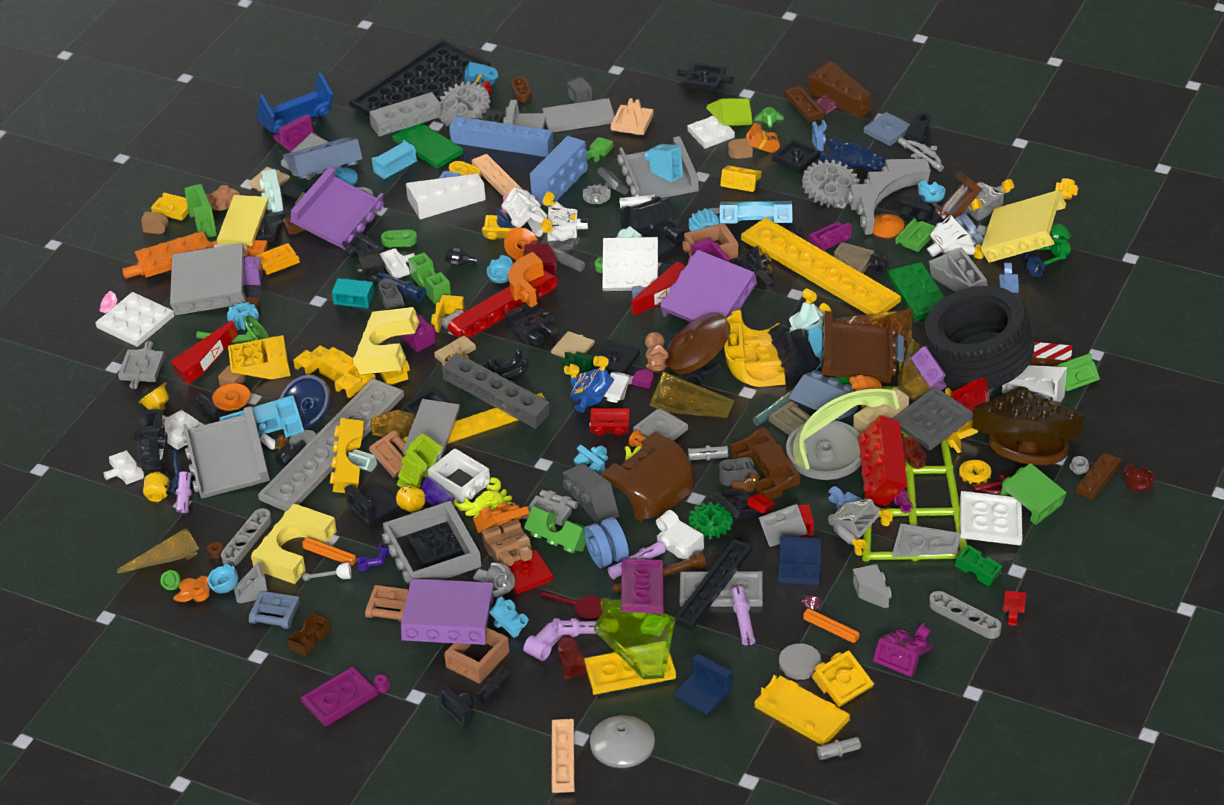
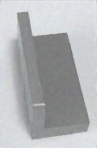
[759,504,807,547]

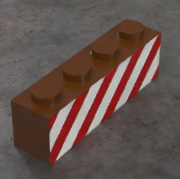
[1029,342,1072,367]

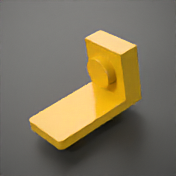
[431,295,465,332]

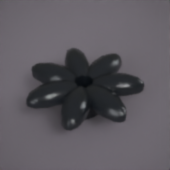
[784,222,803,235]

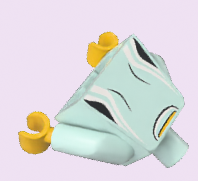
[789,288,831,332]

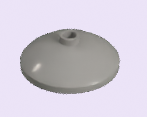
[590,715,655,768]

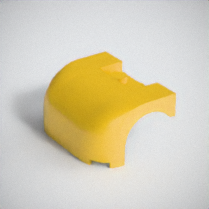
[724,310,786,387]

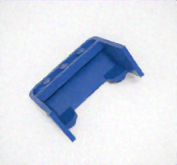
[257,73,333,133]

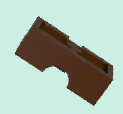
[288,613,331,656]

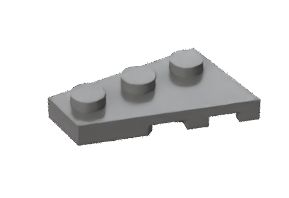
[893,524,961,558]

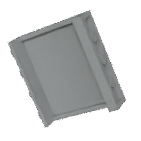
[617,136,699,198]
[170,243,247,315]
[182,406,270,499]

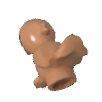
[645,332,669,371]

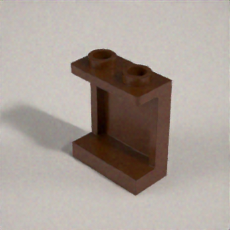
[932,171,983,220]

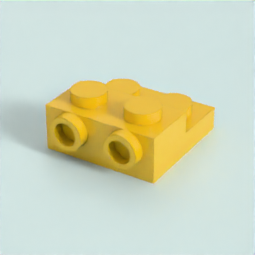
[812,650,874,707]

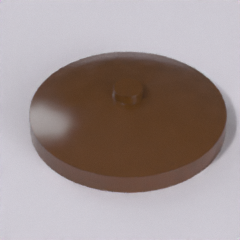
[665,313,731,374]
[989,433,1069,465]

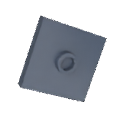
[864,112,911,146]

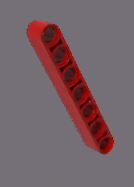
[448,268,558,339]

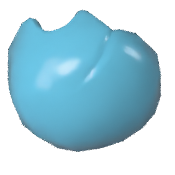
[918,180,946,203]
[487,255,513,284]
[208,563,239,593]

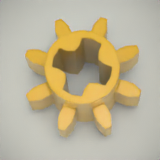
[1055,179,1078,200]

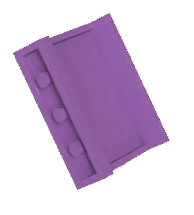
[291,167,384,250]
[660,250,757,322]
[401,579,494,645]

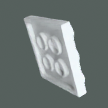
[603,237,658,291]
[96,292,174,347]
[960,491,1022,545]

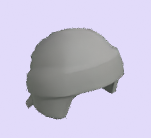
[485,562,515,597]

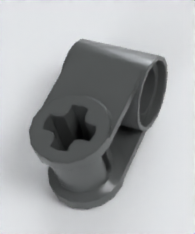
[378,278,404,310]
[719,457,758,486]

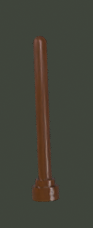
[612,551,706,593]

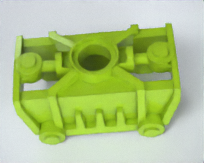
[397,433,443,489]

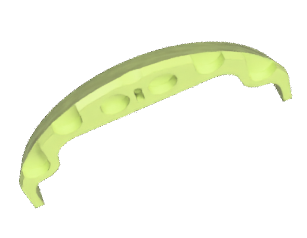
[793,389,900,470]

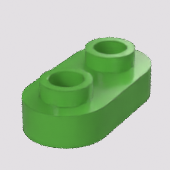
[381,230,417,248]

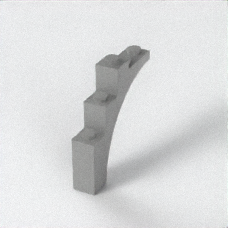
[846,159,931,234]

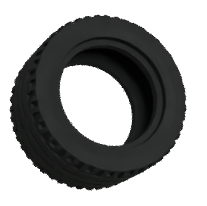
[924,286,1035,390]

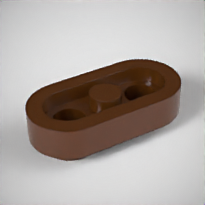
[511,76,532,102]

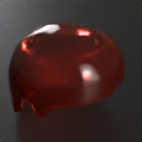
[1124,464,1155,492]

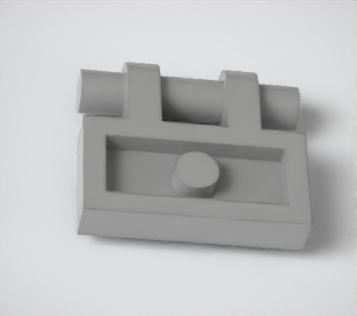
[528,490,578,526]

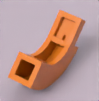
[508,252,544,307]

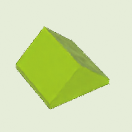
[707,98,752,126]

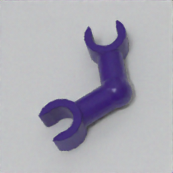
[357,542,390,571]

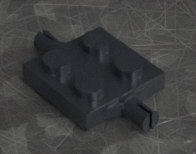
[677,62,734,92]

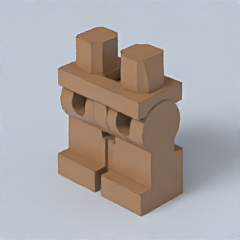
[481,519,533,567]

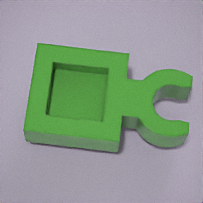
[587,137,614,162]

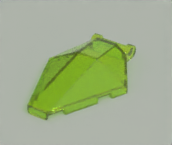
[594,598,675,680]

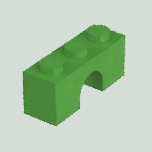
[408,252,451,305]
[524,506,586,553]

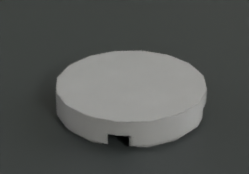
[779,644,821,680]

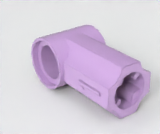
[524,622,563,661]

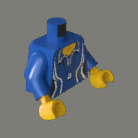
[564,356,614,412]

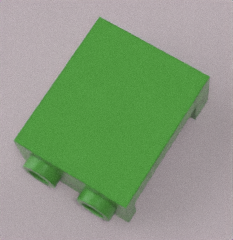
[184,184,217,238]
[1001,463,1066,525]

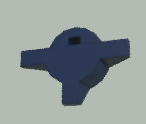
[496,208,516,228]

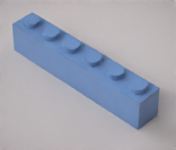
[449,116,554,157]

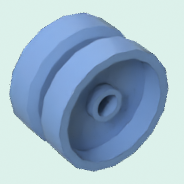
[584,517,629,568]

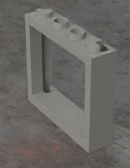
[382,501,481,584]

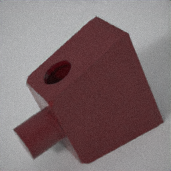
[523,240,557,276]

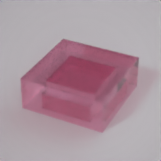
[814,95,837,115]

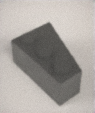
[562,463,619,525]

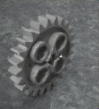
[439,81,491,126]
[802,159,859,208]

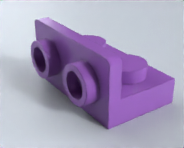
[911,346,947,391]

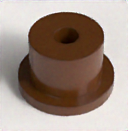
[207,542,223,559]

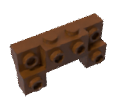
[730,427,800,500]

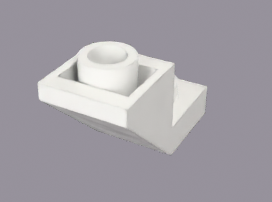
[604,372,634,403]

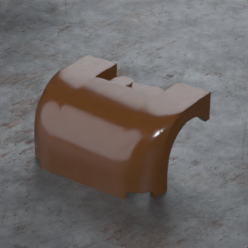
[601,432,695,522]

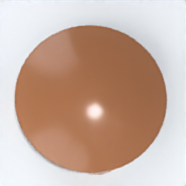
[206,185,240,210]

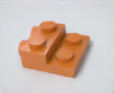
[473,503,530,533]

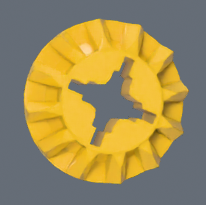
[959,460,991,485]

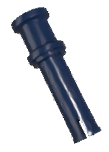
[376,272,426,303]

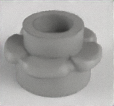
[1069,456,1089,474]

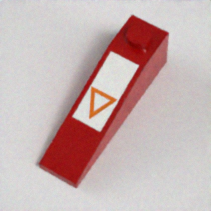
[631,262,686,315]
[171,320,238,385]

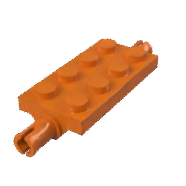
[122,231,218,279]

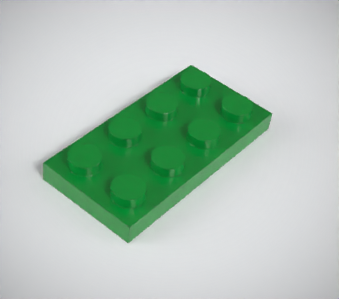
[887,262,945,321]

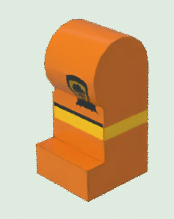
[746,123,780,153]

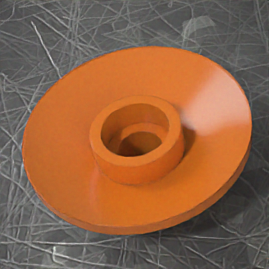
[872,214,905,238]
[504,228,537,261]
[212,383,250,411]

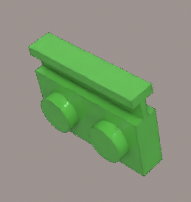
[896,218,936,252]
[1055,353,1100,392]

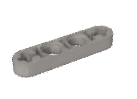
[221,508,272,567]
[929,591,1001,639]

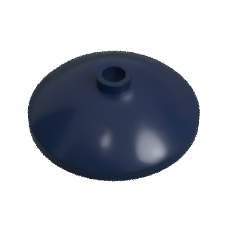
[280,375,331,429]

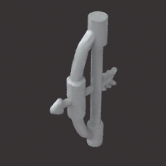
[898,137,944,172]

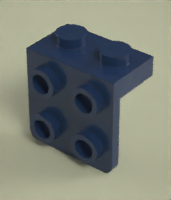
[675,654,733,714]

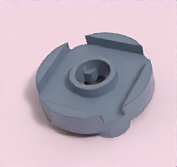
[955,213,984,247]

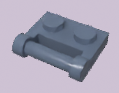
[249,591,300,629]

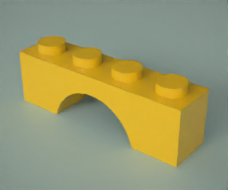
[330,418,364,493]

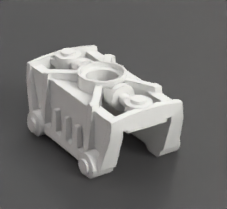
[502,187,547,237]

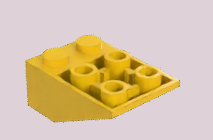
[228,335,291,380]

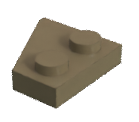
[834,242,875,274]

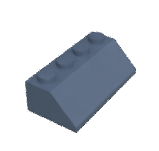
[283,138,362,179]

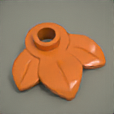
[173,576,210,602]

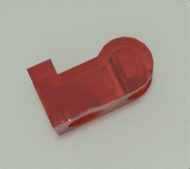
[558,637,585,679]

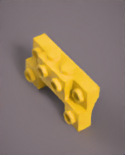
[294,345,375,398]

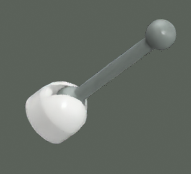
[302,562,352,581]

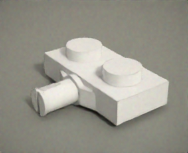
[380,248,415,278]
[103,450,144,485]

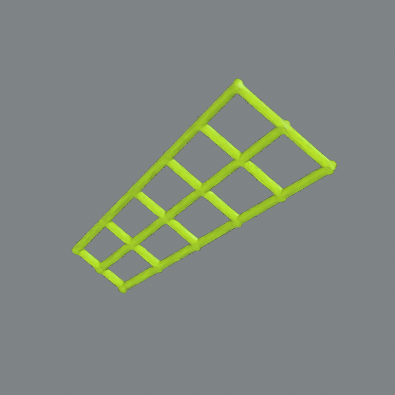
[862,346,967,562]

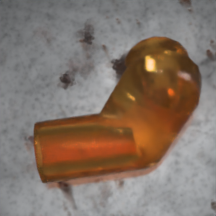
[732,473,760,492]

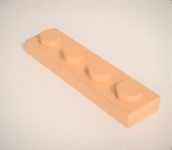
[472,154,522,196]
[552,719,574,793]

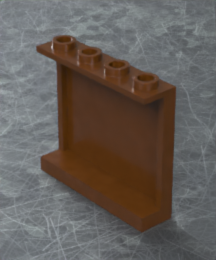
[821,311,896,383]

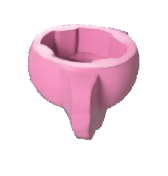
[100,291,118,313]

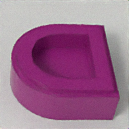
[632,369,654,389]

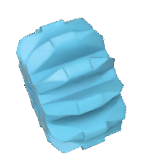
[689,208,719,232]
[227,301,259,331]

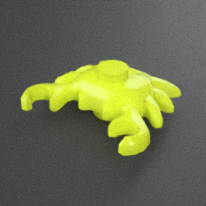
[453,477,515,518]

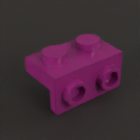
[809,221,851,251]

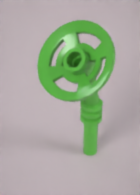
[196,315,269,343]

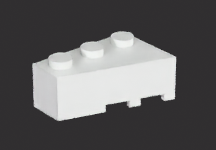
[1002,365,1067,402]

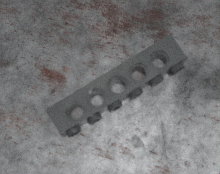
[442,353,549,429]

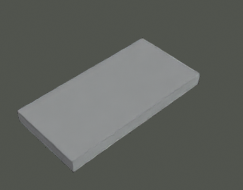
[542,98,615,132]
[403,399,460,460]
[680,571,763,607]

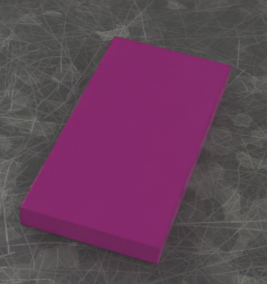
[621,558,663,614]

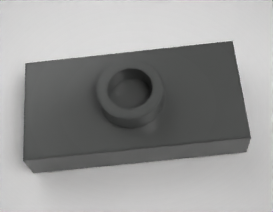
[597,167,629,195]

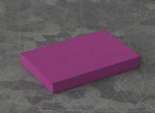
[301,667,378,727]

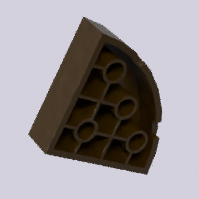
[972,387,1085,443]

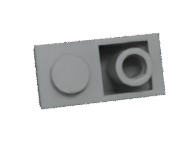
[853,564,892,608]

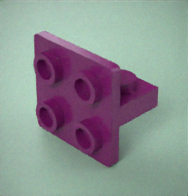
[274,114,320,152]

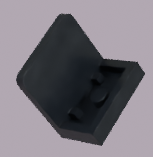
[730,246,774,285]

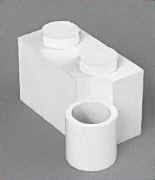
[656,510,704,560]

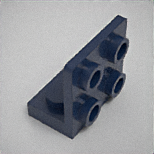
[778,536,821,585]

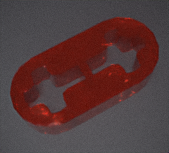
[902,437,927,469]

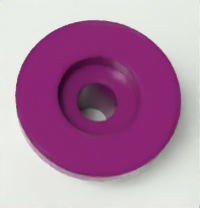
[914,623,931,639]
[373,675,390,693]

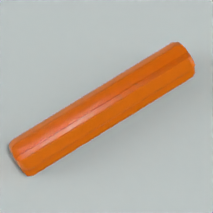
[302,537,357,566]
[803,608,860,643]

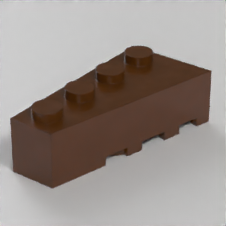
[808,60,871,118]

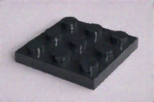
[405,506,480,569]

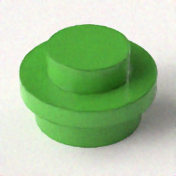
[161,570,180,590]

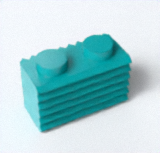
[332,278,375,308]

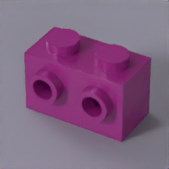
[399,313,436,352]

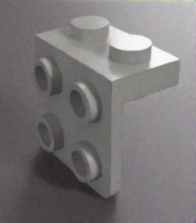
[503,100,546,129]

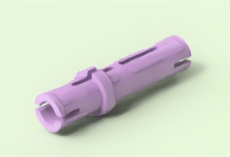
[607,541,666,579]
[731,587,755,645]

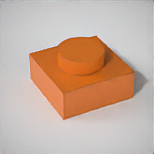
[247,240,268,257]

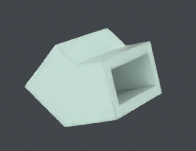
[347,449,377,472]

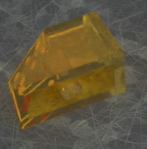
[370,410,415,439]

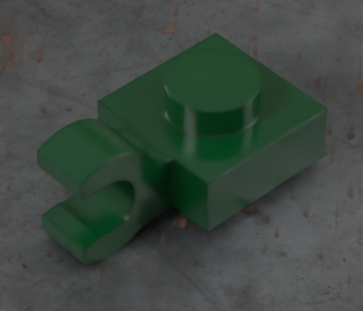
[560,351,595,372]

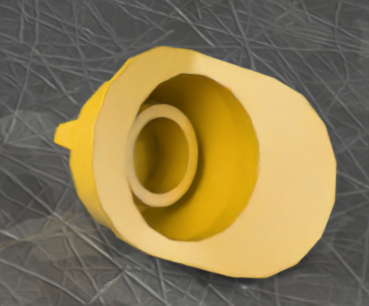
[139,383,169,410]

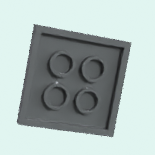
[891,387,974,450]

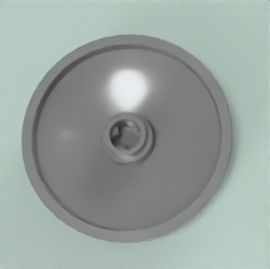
[786,420,861,480]

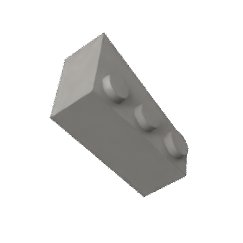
[929,247,988,292]

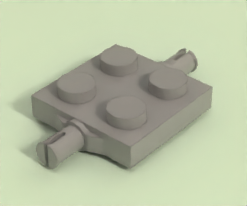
[118,341,165,389]

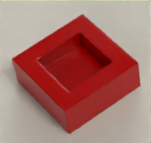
[747,493,775,514]

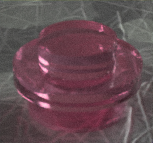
[802,595,823,610]

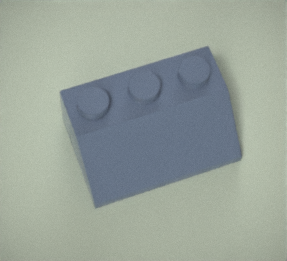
[789,370,858,420]

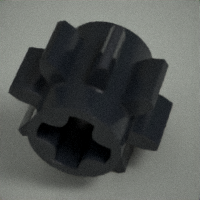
[868,252,891,275]

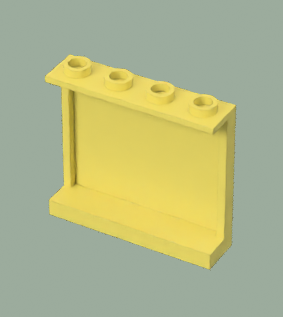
[981,190,1066,262]

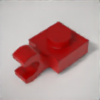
[1003,591,1026,626]

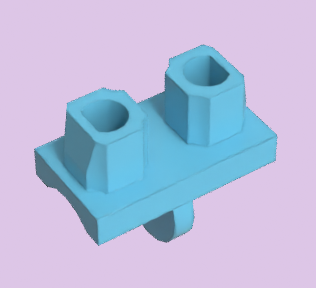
[573,445,608,475]
[489,597,529,638]

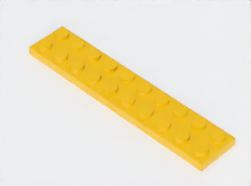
[741,218,901,319]

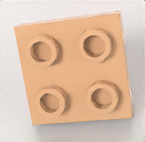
[611,98,653,135]

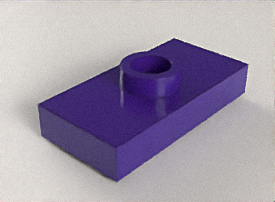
[420,477,455,506]

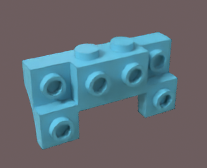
[220,395,304,437]

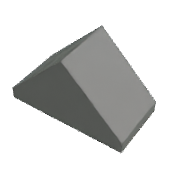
[234,562,267,603]

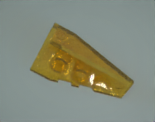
[898,337,932,400]
[650,372,734,418]
[117,528,199,573]

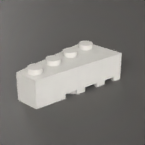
[406,174,486,219]

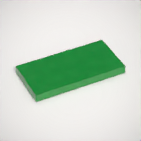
[392,123,463,169]

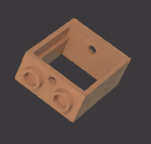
[682,223,738,260]
[444,626,509,684]

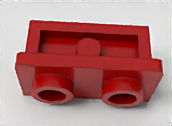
[589,408,630,435]

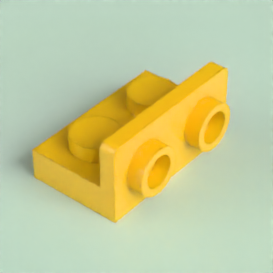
[720,165,762,192]

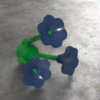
[1020,230,1071,278]

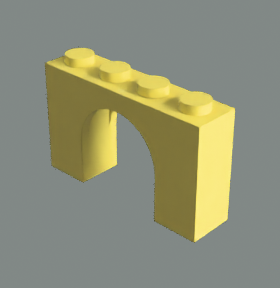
[353,307,419,374]
[251,504,337,584]

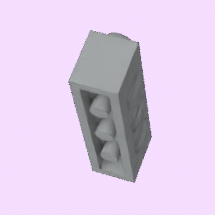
[370,92,441,136]

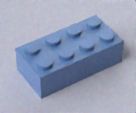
[530,136,588,207]

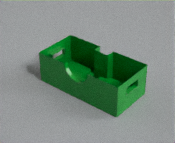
[954,544,1002,587]

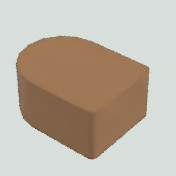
[728,138,753,159]
[141,212,168,234]
[218,365,246,386]

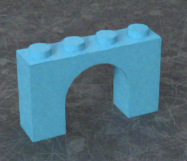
[720,201,792,223]

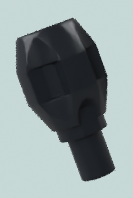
[445,247,477,265]
[275,440,306,467]

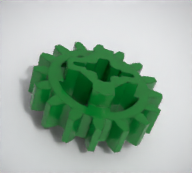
[689,502,732,539]

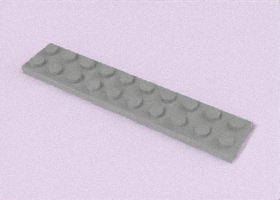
[258,378,404,511]

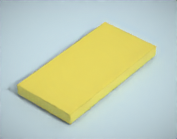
[217,195,269,246]

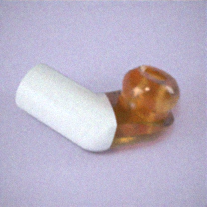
[260,434,288,449]

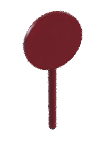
[540,592,606,620]

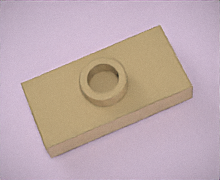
[434,336,476,363]

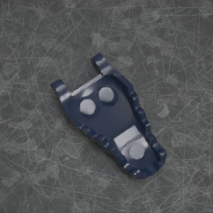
[819,139,886,171]

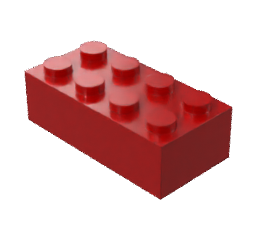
[858,415,908,507]

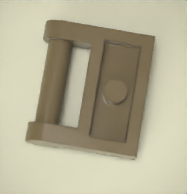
[769,401,811,436]

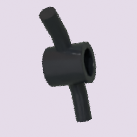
[666,363,722,388]

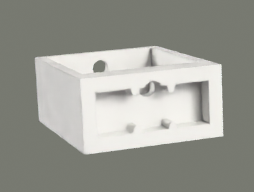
[428,449,490,503]

